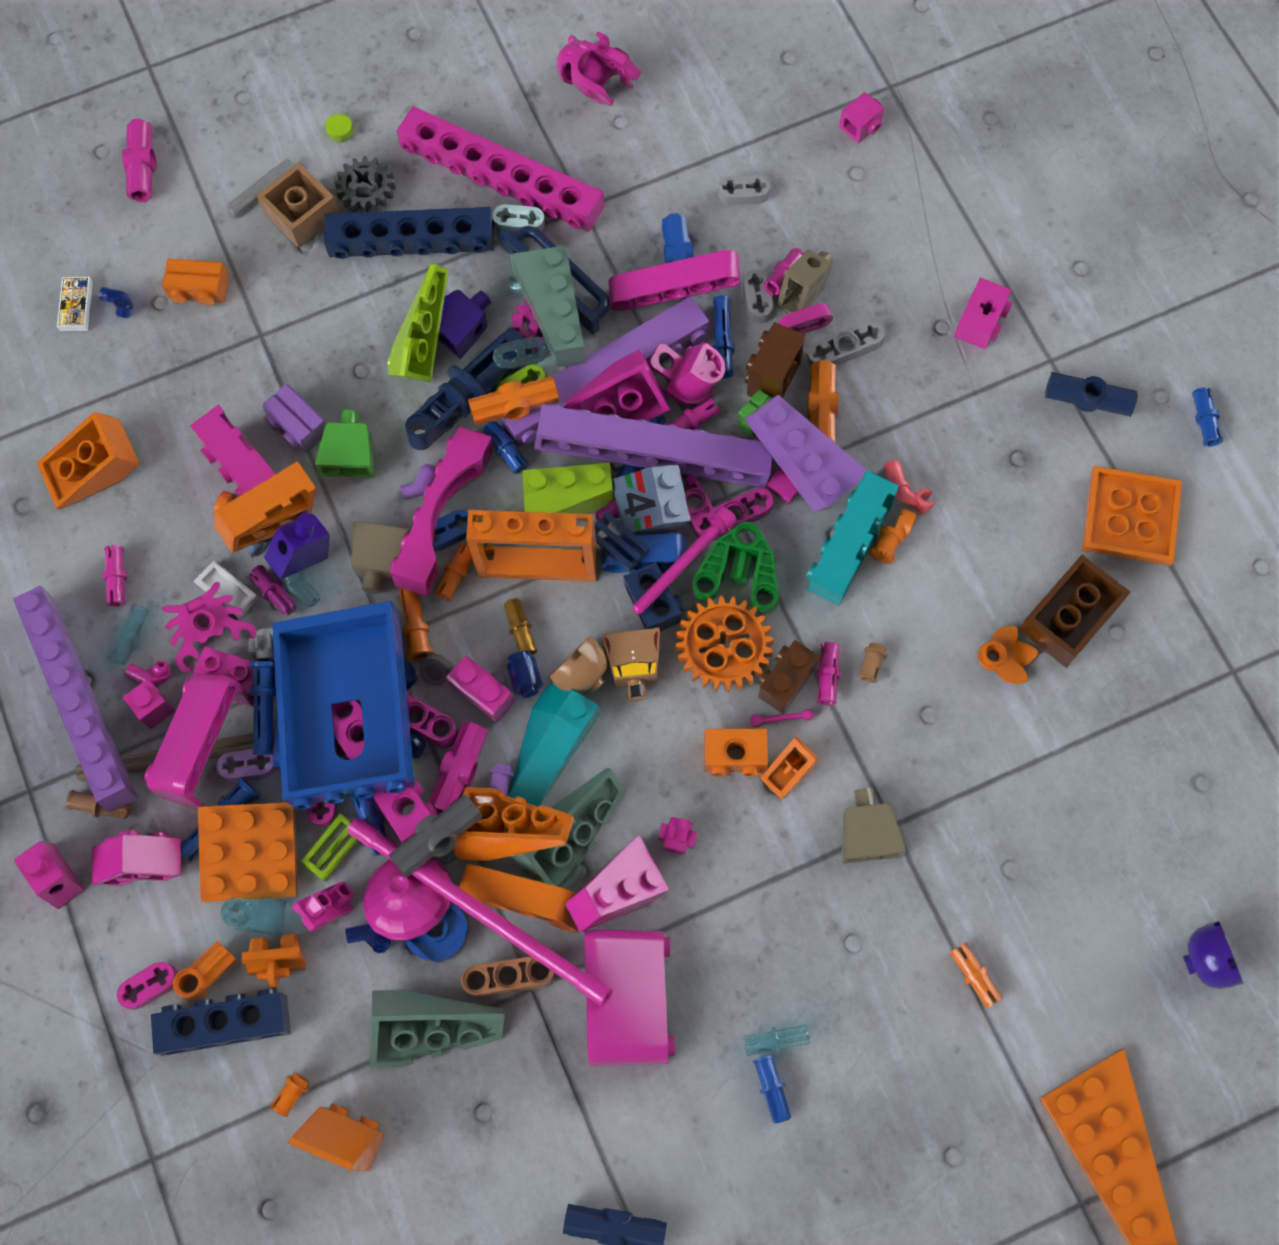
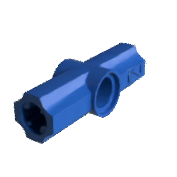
[662,213,694,299]

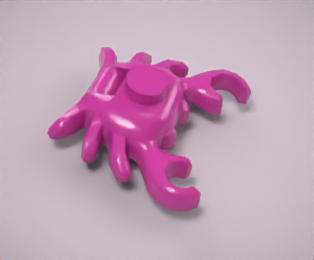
[162,582,257,673]

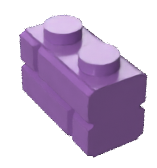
[262,384,327,453]

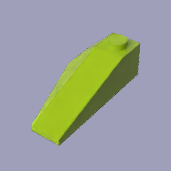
[387,264,449,383]

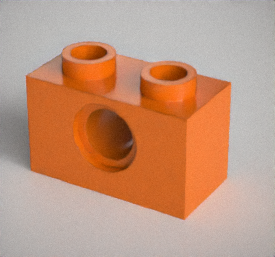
[704,729,768,777]

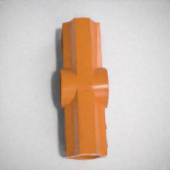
[807,360,838,443]
[468,376,560,425]

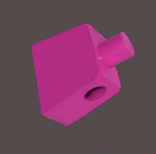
[14,841,85,909]

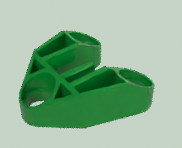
[692,522,778,613]

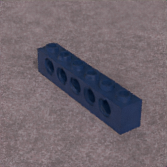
[324,207,494,259]

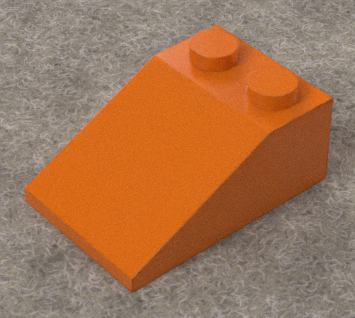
[37,411,140,509]
[288,1103,385,1171]

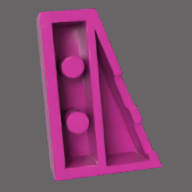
[190,404,275,497]

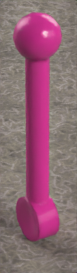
[750,709,814,728]

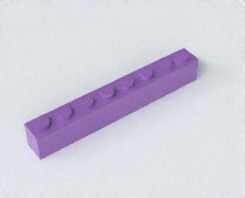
[499,296,709,447]
[534,404,772,488]
[13,585,138,813]

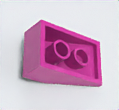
[565,349,670,421]

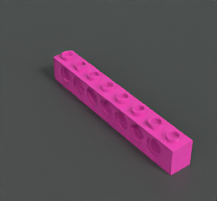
[396,106,605,232]

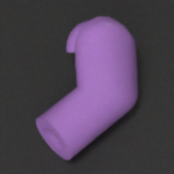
[400,464,436,500]

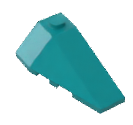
[508,683,600,807]

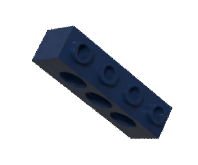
[151,988,291,1056]

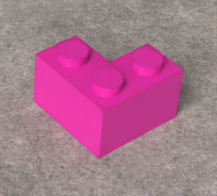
[92,830,181,886]

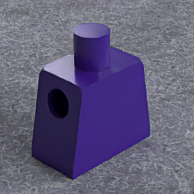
[438,290,491,359]
[264,513,330,580]

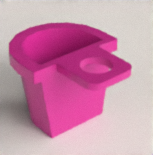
[649,342,725,406]

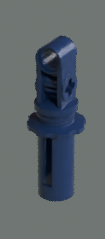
[405,328,532,450]

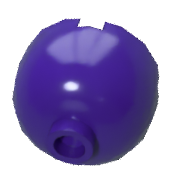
[1183,920,1244,989]

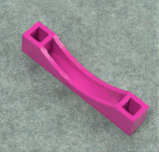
[389,426,493,597]

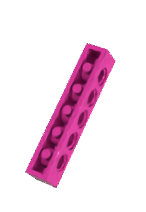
[332,700,439,843]

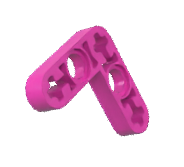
[681,474,773,541]

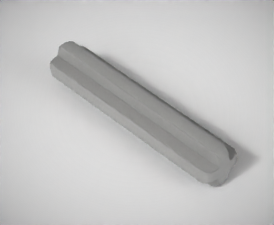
[227,159,295,218]

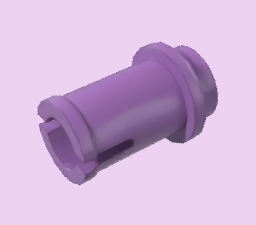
[489,764,514,796]

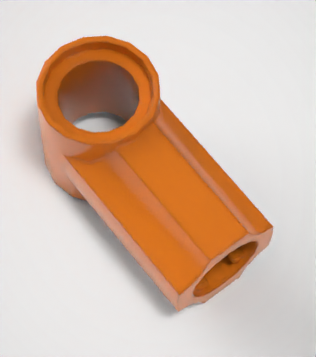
[173,940,238,1002]

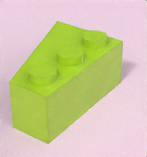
[522,463,613,514]

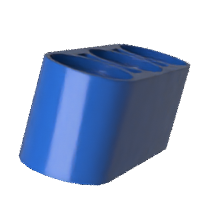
[601,534,687,573]

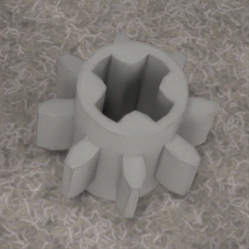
[248,629,275,662]

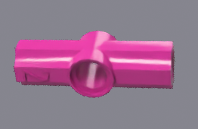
[122,119,157,202]
[430,721,489,813]

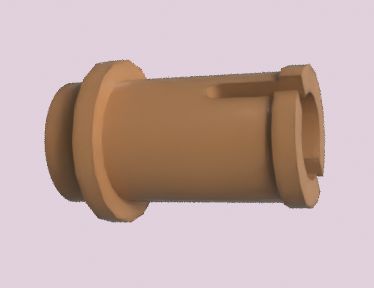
[858,642,888,683]

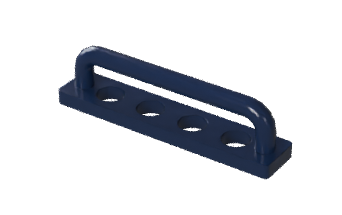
[499,226,610,335]

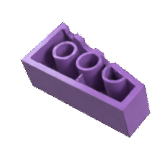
[744,395,868,512]

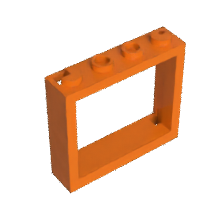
[466,510,598,582]

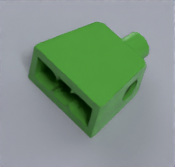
[315,410,376,478]

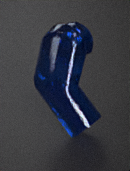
[99,287,133,318]

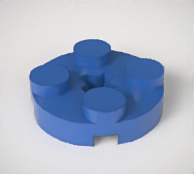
[406,901,469,963]

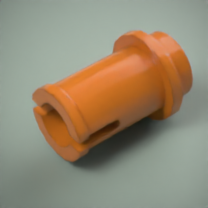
[270,1072,310,1117]

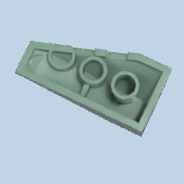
[512,768,625,889]
[369,990,505,1068]

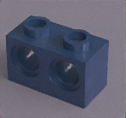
[623,562,684,632]

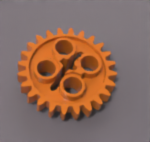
[676,596,774,693]

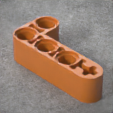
[459,864,579,933]

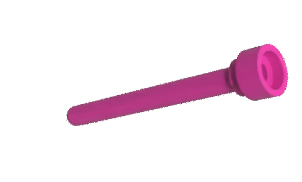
[633,507,738,614]

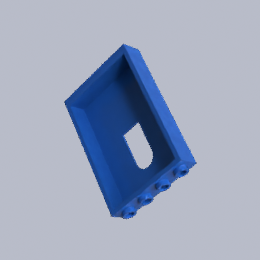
[272,601,415,810]

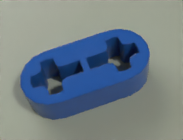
[433,510,468,552]

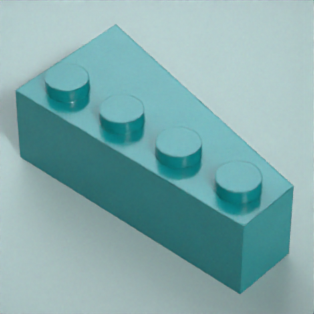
[806,470,899,606]

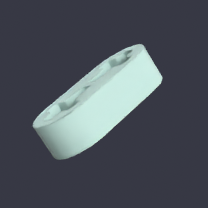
[492,204,545,234]

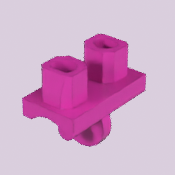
[292,881,354,932]

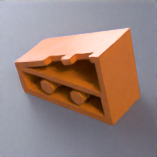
[214,461,316,554]

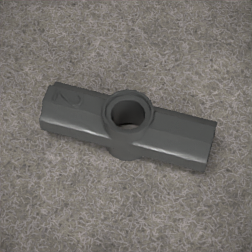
[388,795,483,878]

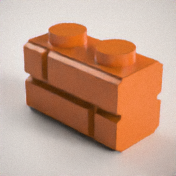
[162,258,229,305]

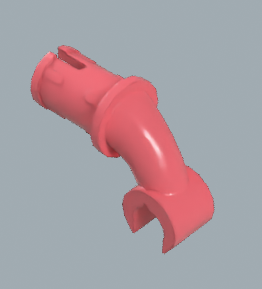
[883,460,935,514]

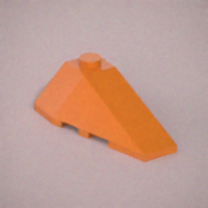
[453,787,574,861]

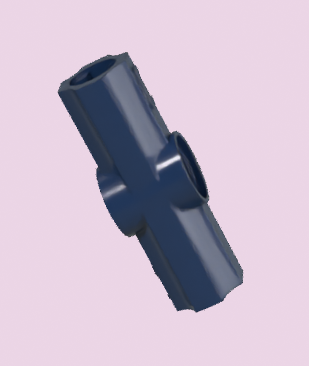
[1045,372,1138,417]
[562,1203,667,1245]

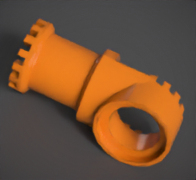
[869,508,918,565]

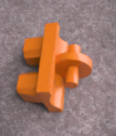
[241,934,306,988]

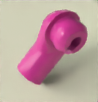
[124,660,171,685]

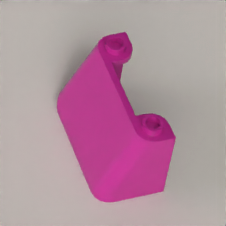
[585,929,675,1067]

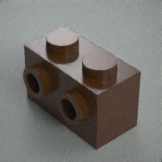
[758,639,820,714]

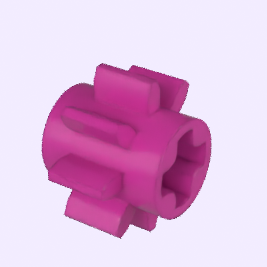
[658,817,697,855]

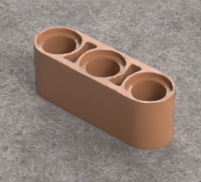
[461,956,556,998]

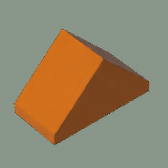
[760,737,819,800]

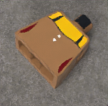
[602,628,660,702]

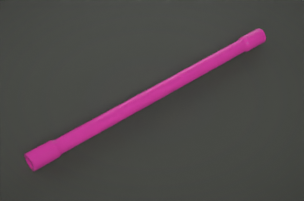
[348,817,613,1007]

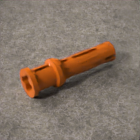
[399,588,434,662]

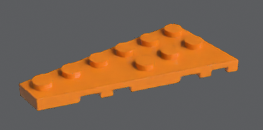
[1039,1048,1178,1245]

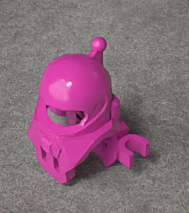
[556,32,642,106]

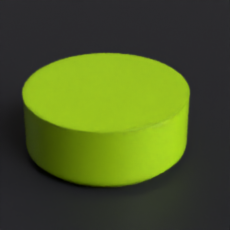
[325,113,354,142]

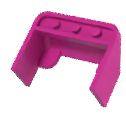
[144,673,254,811]

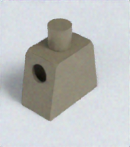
[777,250,833,313]
[351,521,410,594]
[842,788,906,864]

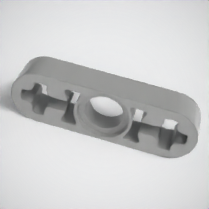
[807,321,885,367]

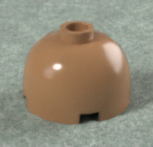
[548,636,607,694]

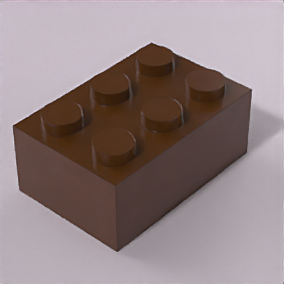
[1019,555,1131,668]

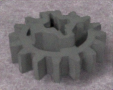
[334,156,396,213]

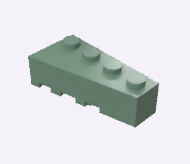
[509,245,586,367]

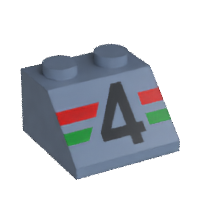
[612,465,690,535]

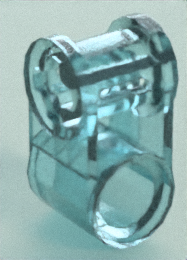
[221,898,286,934]

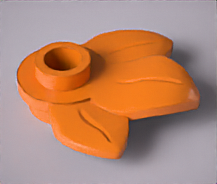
[978,626,1038,684]

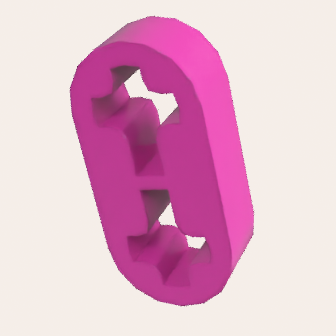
[778,303,833,334]
[117,962,178,1010]

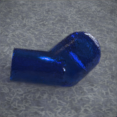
[345,924,391,954]

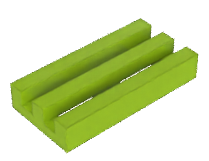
[300,813,360,882]

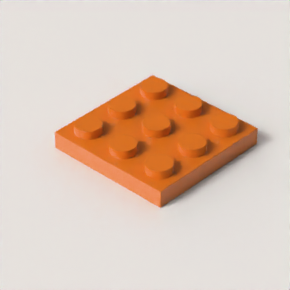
[1081,466,1182,566]
[198,802,298,902]

